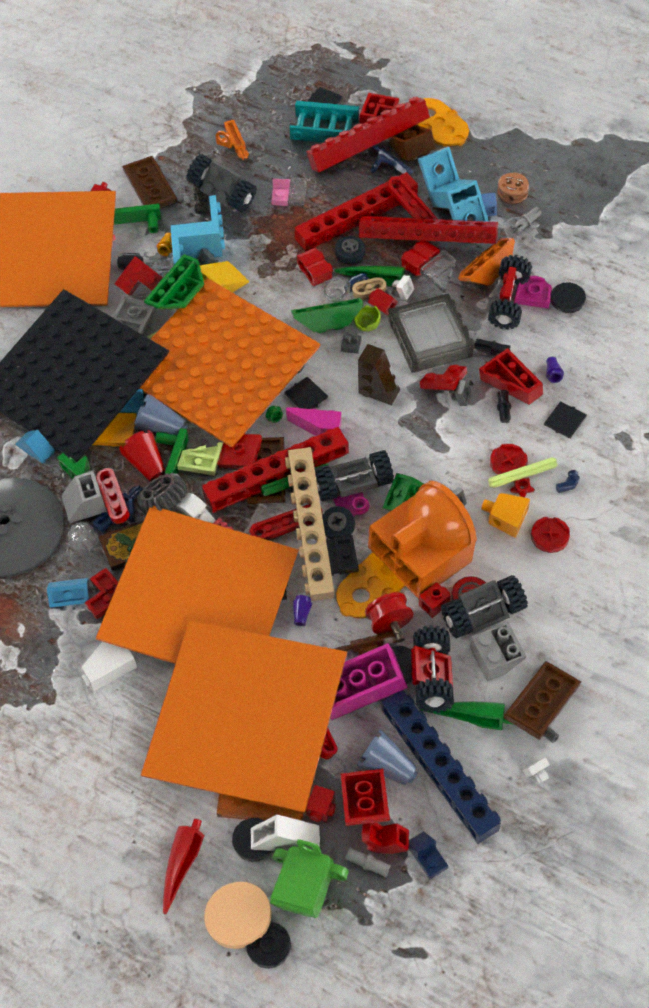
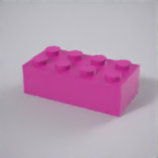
[330,643,408,720]

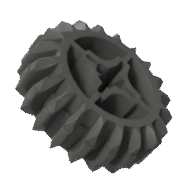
[137,473,187,515]

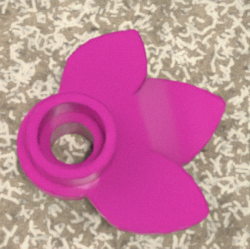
[333,492,370,516]

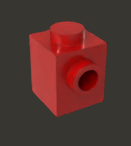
[368,288,398,317]
[419,582,450,618]
[306,785,336,823]

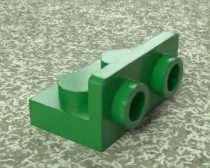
[382,473,423,511]

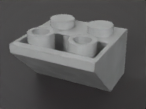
[62,471,107,523]
[470,622,526,681]

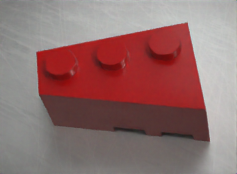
[479,348,543,405]

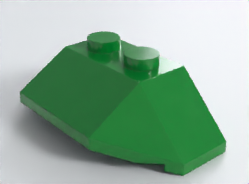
[144,254,204,309]
[291,298,364,333]

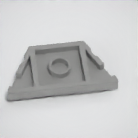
[112,294,157,335]

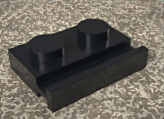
[326,535,359,576]

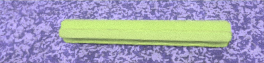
[488,457,558,488]

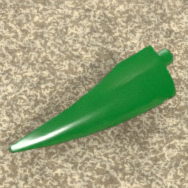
[334,266,411,288]
[421,701,513,730]

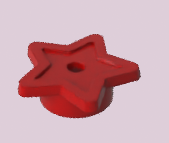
[510,478,535,498]

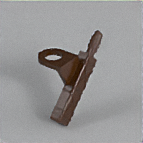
[334,631,398,655]

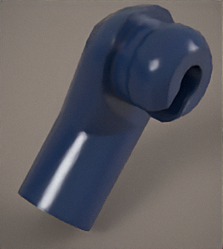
[344,273,369,292]
[556,470,580,493]

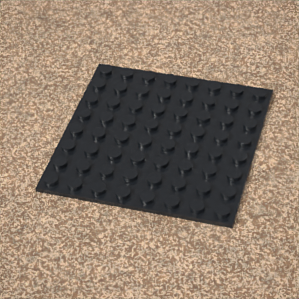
[0,289,169,462]

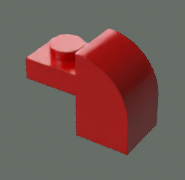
[361,823,409,854]

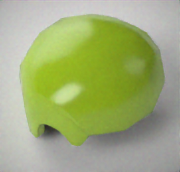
[354,305,381,332]

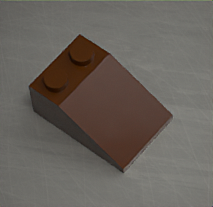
[385,125,436,161]

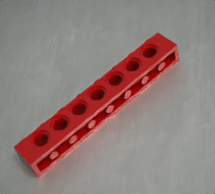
[294,172,418,251]
[359,216,498,244]
[202,427,349,513]

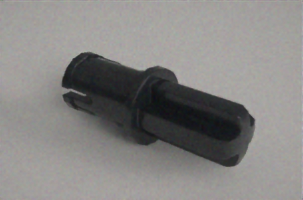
[474,339,511,354]
[497,390,511,424]

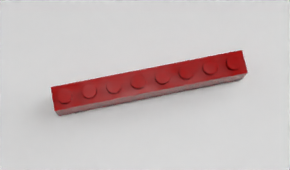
[306,96,430,173]

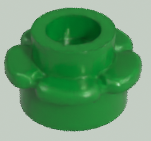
[265,406,283,423]

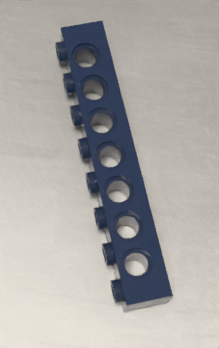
[382,690,501,844]

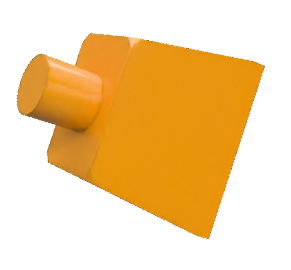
[481,493,530,538]

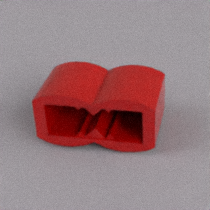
[401,241,440,276]
[297,248,333,286]

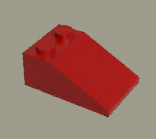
[341,769,390,826]

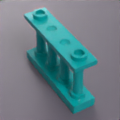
[289,100,359,143]

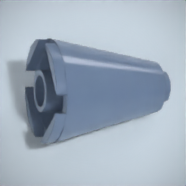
[134,394,188,435]
[357,730,418,785]

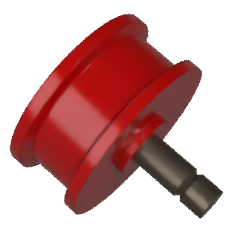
[365,592,414,643]

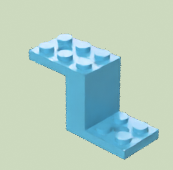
[418,147,489,222]
[170,195,225,265]

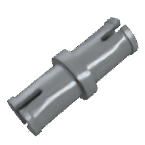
[511,206,542,235]
[345,847,391,878]

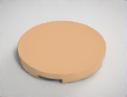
[204,882,272,949]

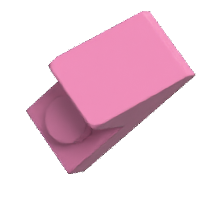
[271,179,291,206]

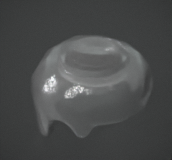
[324,276,351,303]
[67,522,99,551]

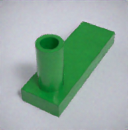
[114,204,162,234]
[155,428,189,474]

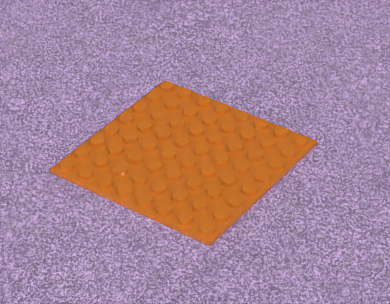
[0,191,116,307]
[139,278,321,448]
[96,506,299,664]
[141,620,347,813]

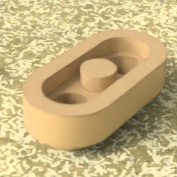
[352,278,386,300]

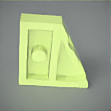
[178,442,223,476]

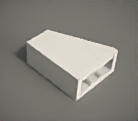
[81,642,137,691]
[251,815,320,851]

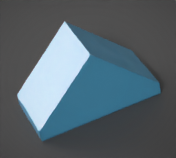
[15,430,55,464]

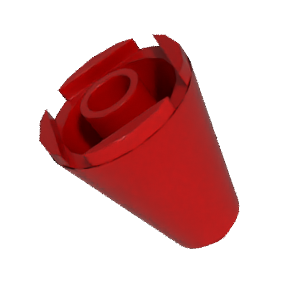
[119,430,166,482]

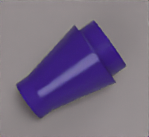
[546,356,564,383]
[293,595,313,626]

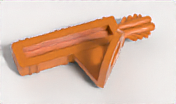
[215,120,249,160]

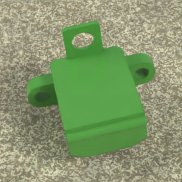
[270,839,349,918]

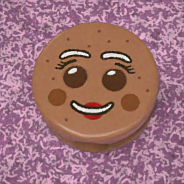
[497,173,529,204]

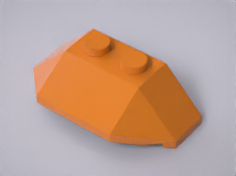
[458,238,515,286]

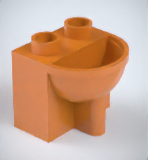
[368,481,477,599]

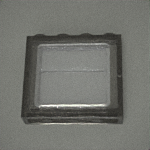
[388,293,475,373]

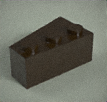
[358,344,400,406]

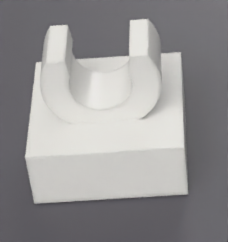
[392,275,415,301]
[522,757,550,783]

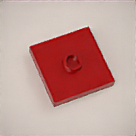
[217,434,263,469]

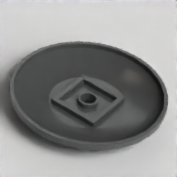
[0,478,64,578]

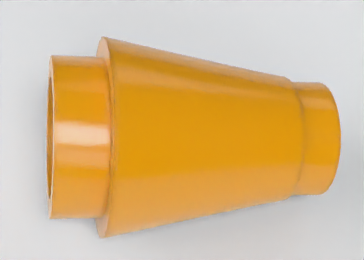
[157,232,173,256]

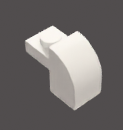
[172,493,216,523]

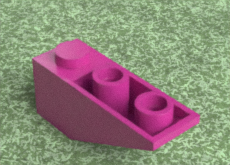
[286,407,342,436]

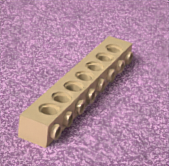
[285,447,334,601]

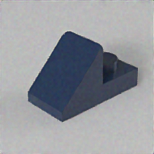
[409,831,448,880]

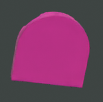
[514,276,552,309]

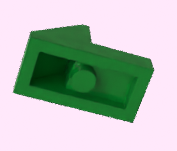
[57,453,90,479]

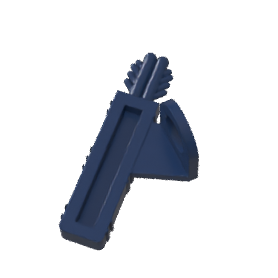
[371,145,413,176]
[93,485,143,533]

